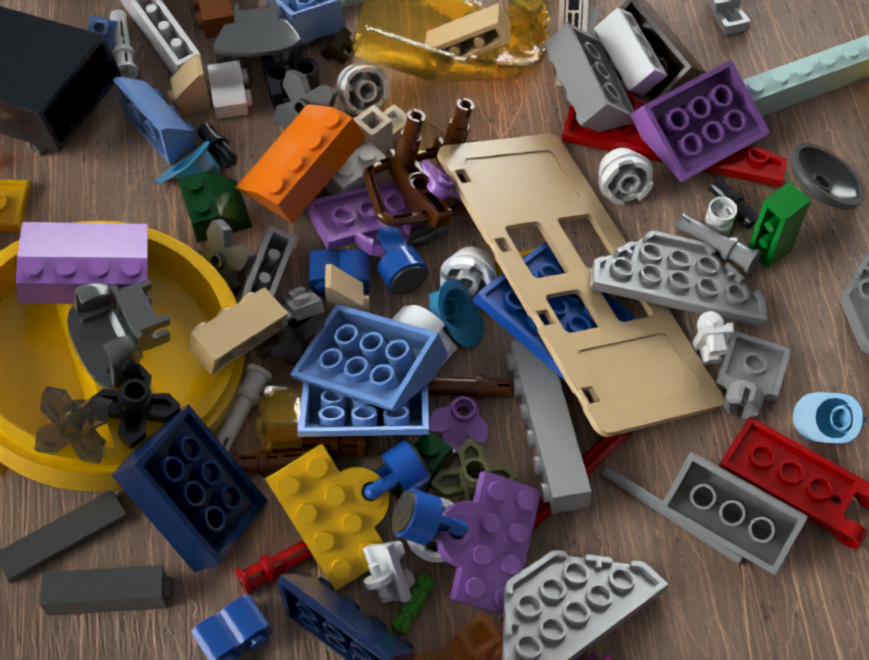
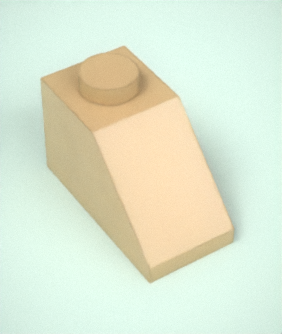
[167,54,211,116]
[325,264,370,316]

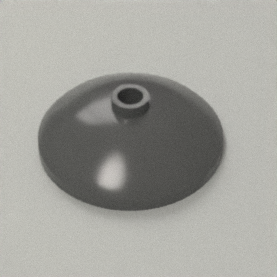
[791,143,865,209]

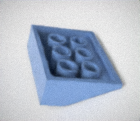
[290,304,448,412]
[297,382,429,437]

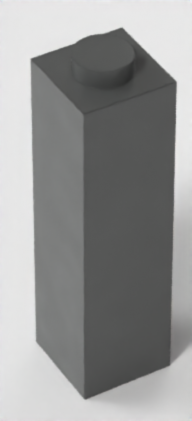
[40,565,173,616]

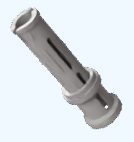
[675,212,762,274]

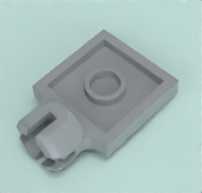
[716,331,791,420]

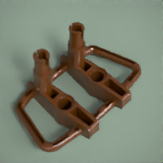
[363,98,478,229]

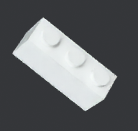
[594,7,668,95]

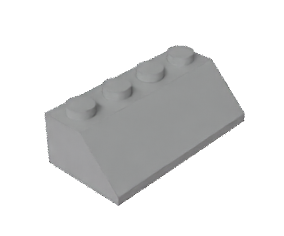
[544,22,635,132]
[659,452,808,575]

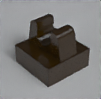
[320,26,357,64]

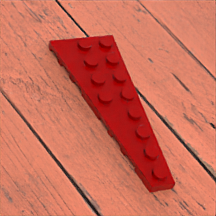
[561,92,787,188]

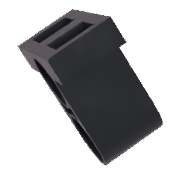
[261,55,320,112]

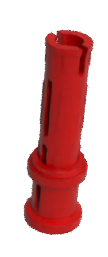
[234,540,313,595]

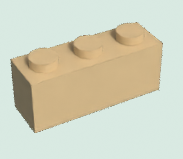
[424,3,511,71]
[188,287,288,376]

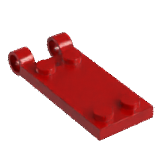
[719,416,869,549]

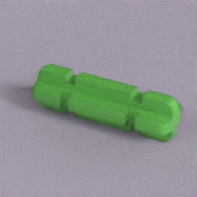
[391,573,436,635]

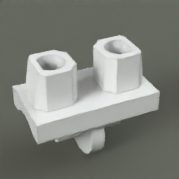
[692,311,734,365]
[363,541,415,603]

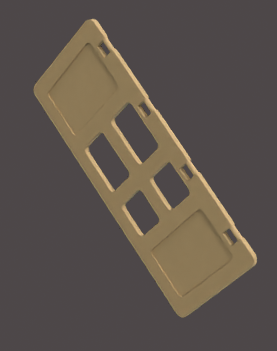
[437,134,724,437]

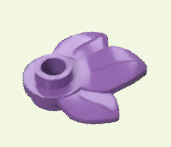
[421,160,462,201]
[429,396,488,454]

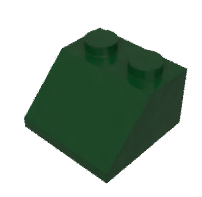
[178,171,252,243]

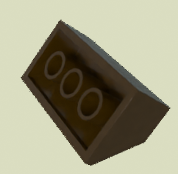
[596,0,706,102]

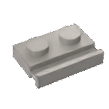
[280,287,325,326]

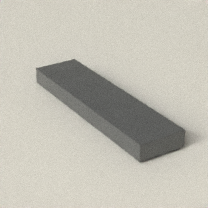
[0,491,128,584]

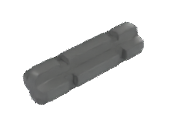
[408,224,449,248]

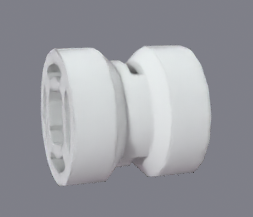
[704,197,737,235]

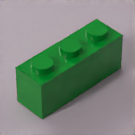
[748,182,811,269]

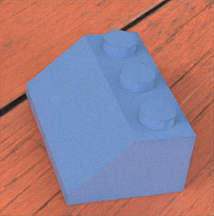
[113,77,197,165]

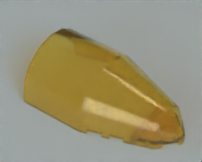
[351,0,546,82]

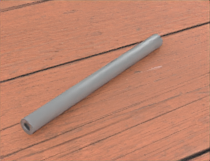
[602,466,743,564]

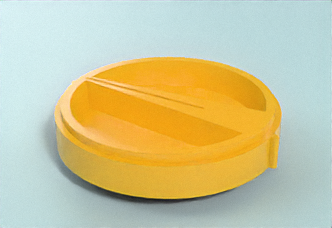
[0,220,245,492]

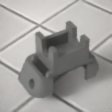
[213,0,303,64]
[67,279,170,390]

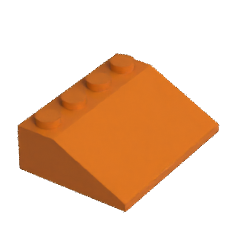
[235,104,366,224]

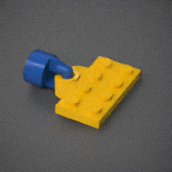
[265,440,431,591]

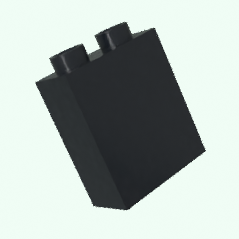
[0,6,122,152]

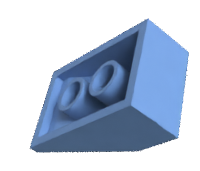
[267,0,346,45]

